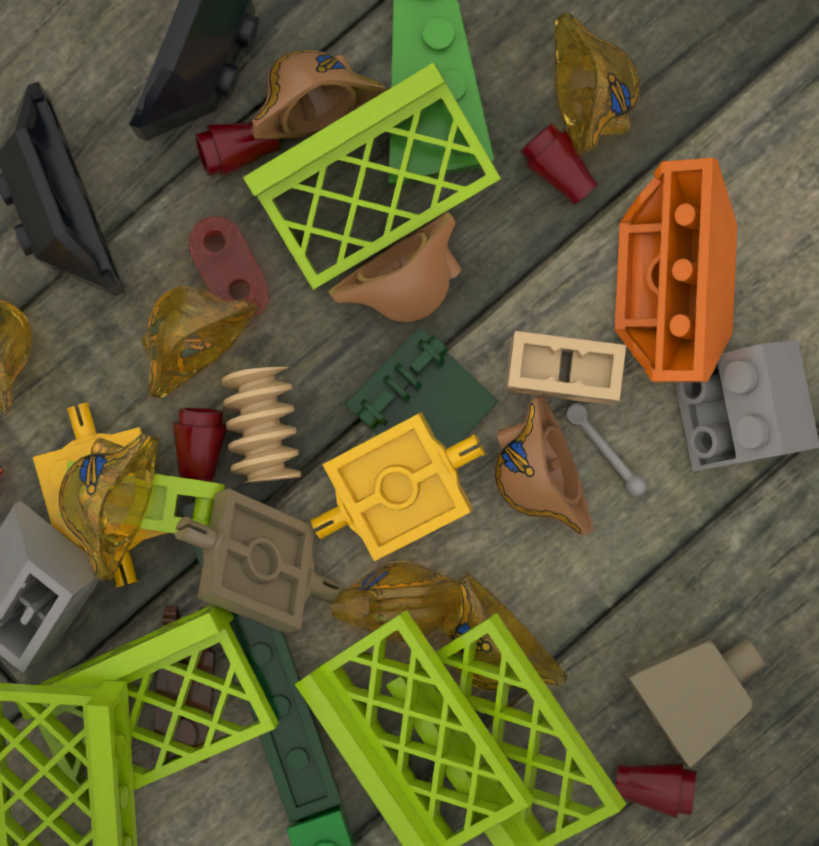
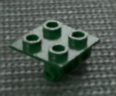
[345,326,499,449]

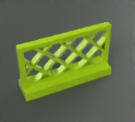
[243,62,501,290]
[15,604,279,813]
[294,610,535,846]
[385,613,627,846]
[0,680,138,846]

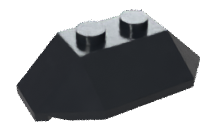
[129,0,260,140]
[0,81,125,296]

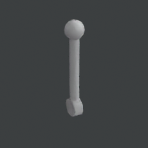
[566,403,647,497]

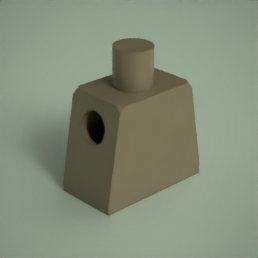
[623,637,766,768]

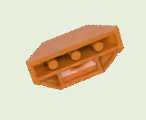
[614,157,737,383]

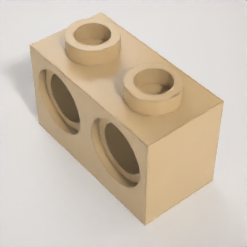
[504,331,626,406]

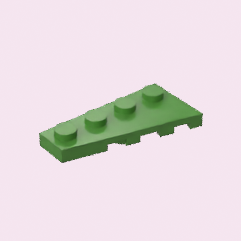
[389,0,494,188]

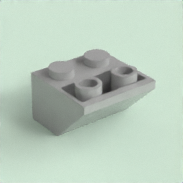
[675,340,819,472]
[0,501,106,673]

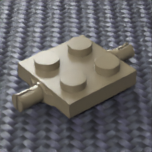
[175,488,340,634]

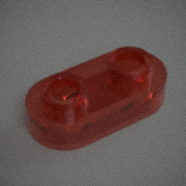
[188,216,269,321]

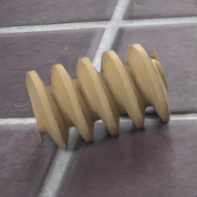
[221,367,301,483]

